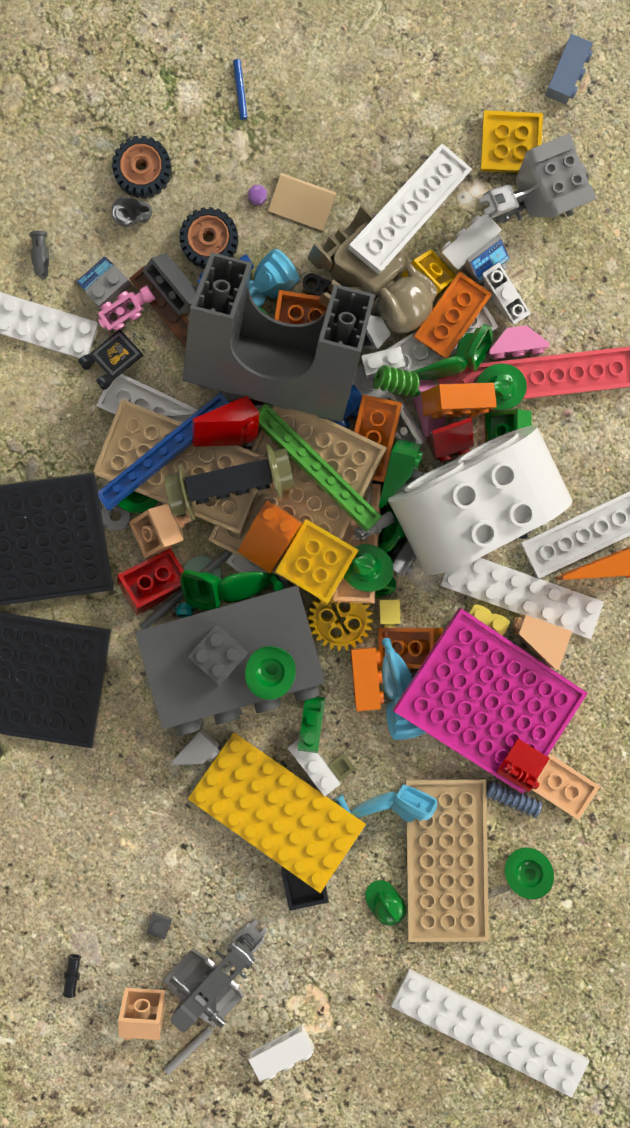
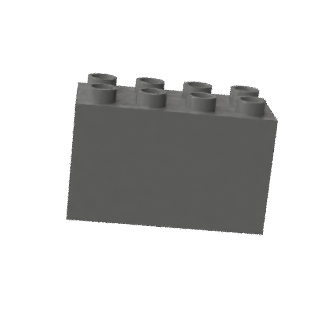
[135,586,325,736]

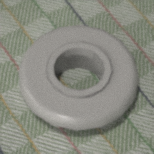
[101,504,132,531]

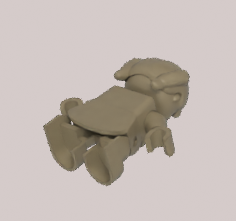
[307,205,437,333]

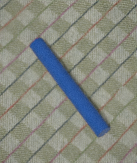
[233,59,248,120]

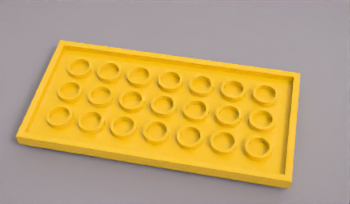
[188,732,366,893]

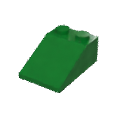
[379,439,423,508]

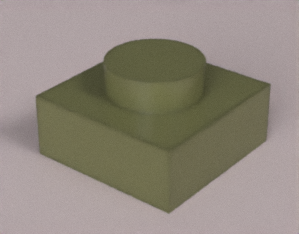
[328,752,356,781]

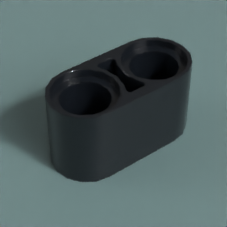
[302,273,331,296]

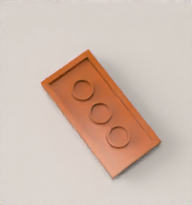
[413,271,492,359]

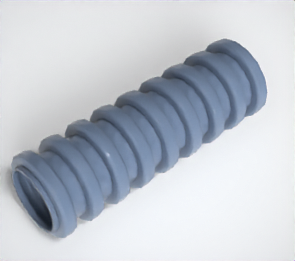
[486,781,542,818]

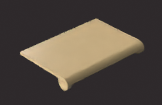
[268,173,337,231]

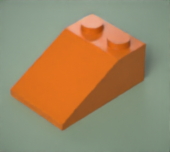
[238,500,303,574]
[378,628,443,669]

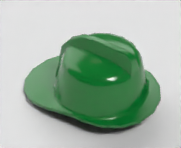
[365,880,406,926]

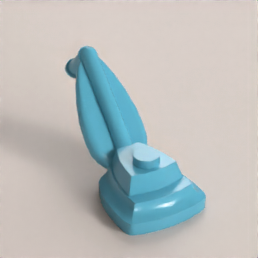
[249,249,300,307]
[381,638,426,740]
[334,785,437,822]

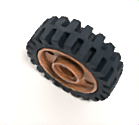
[112,136,172,199]
[179,207,238,269]

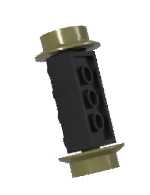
[164,444,295,520]

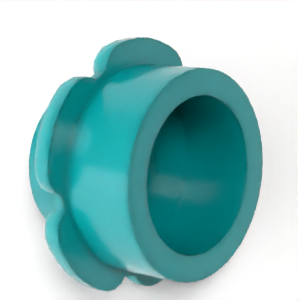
[174,603,194,618]

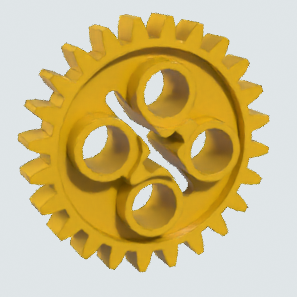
[308,596,373,651]

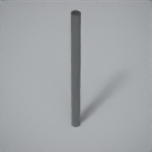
[139,549,233,630]

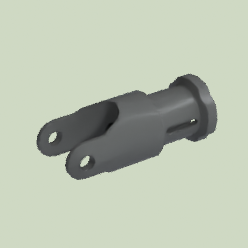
[29,231,49,279]

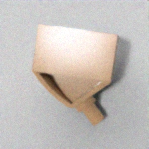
[129,503,193,558]
[118,987,165,1041]

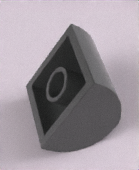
[387,535,417,577]

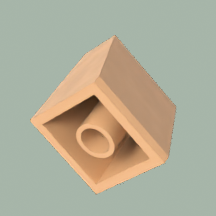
[512,614,572,670]

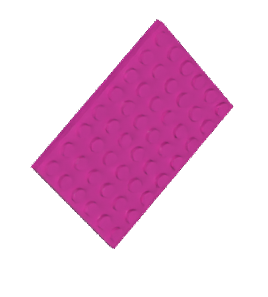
[393,608,588,794]

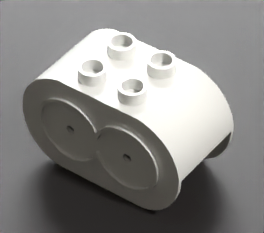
[388,425,572,575]

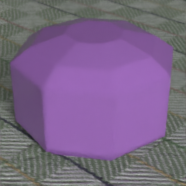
[248,185,267,206]

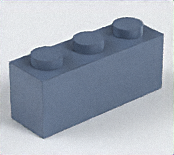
[545,34,593,104]

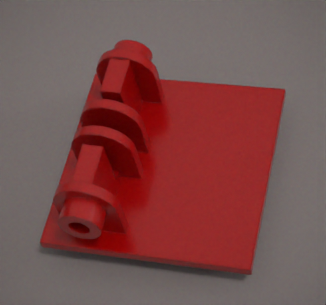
[497,738,550,792]

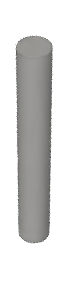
[164,1027,213,1075]

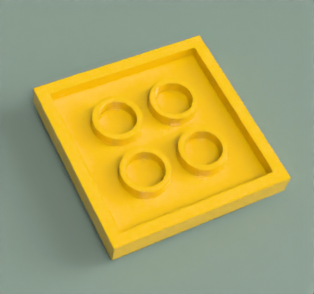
[480,110,543,173]
[275,519,359,603]

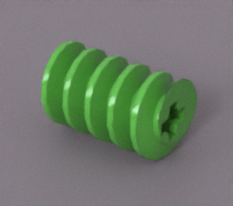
[373,365,419,397]

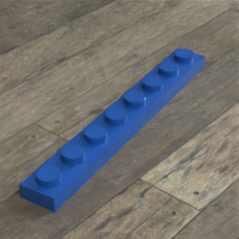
[98,392,230,511]

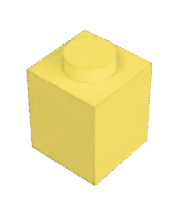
[379,599,401,628]

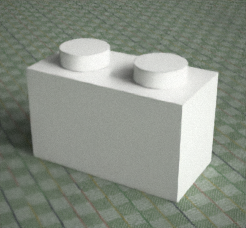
[361,346,405,380]

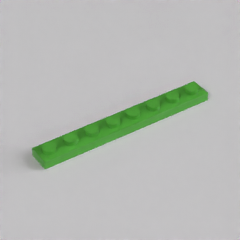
[258,404,382,532]

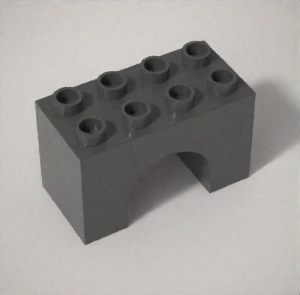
[182,252,375,422]

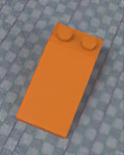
[354,395,402,483]
[555,547,630,580]

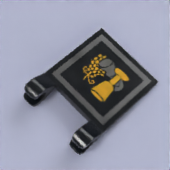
[78,330,144,390]

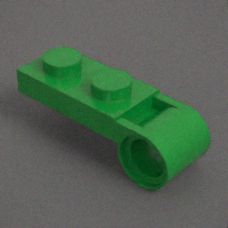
[298,696,325,754]

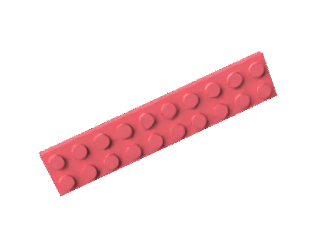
[438,346,630,399]

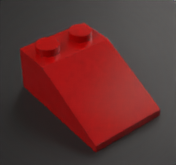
[192,396,260,447]
[427,417,474,463]
[117,548,184,616]

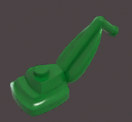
[411,324,493,397]
[181,570,284,610]

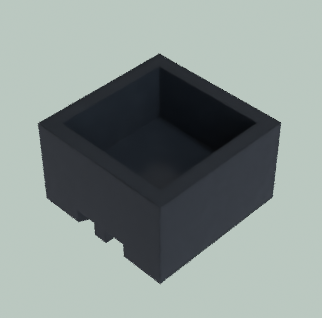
[281,866,329,911]

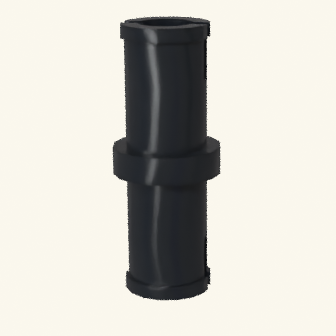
[63,954,81,998]

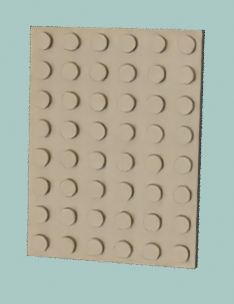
[208,405,387,586]

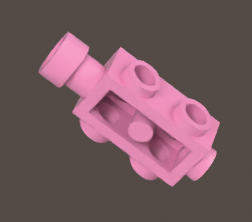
[98,285,155,332]

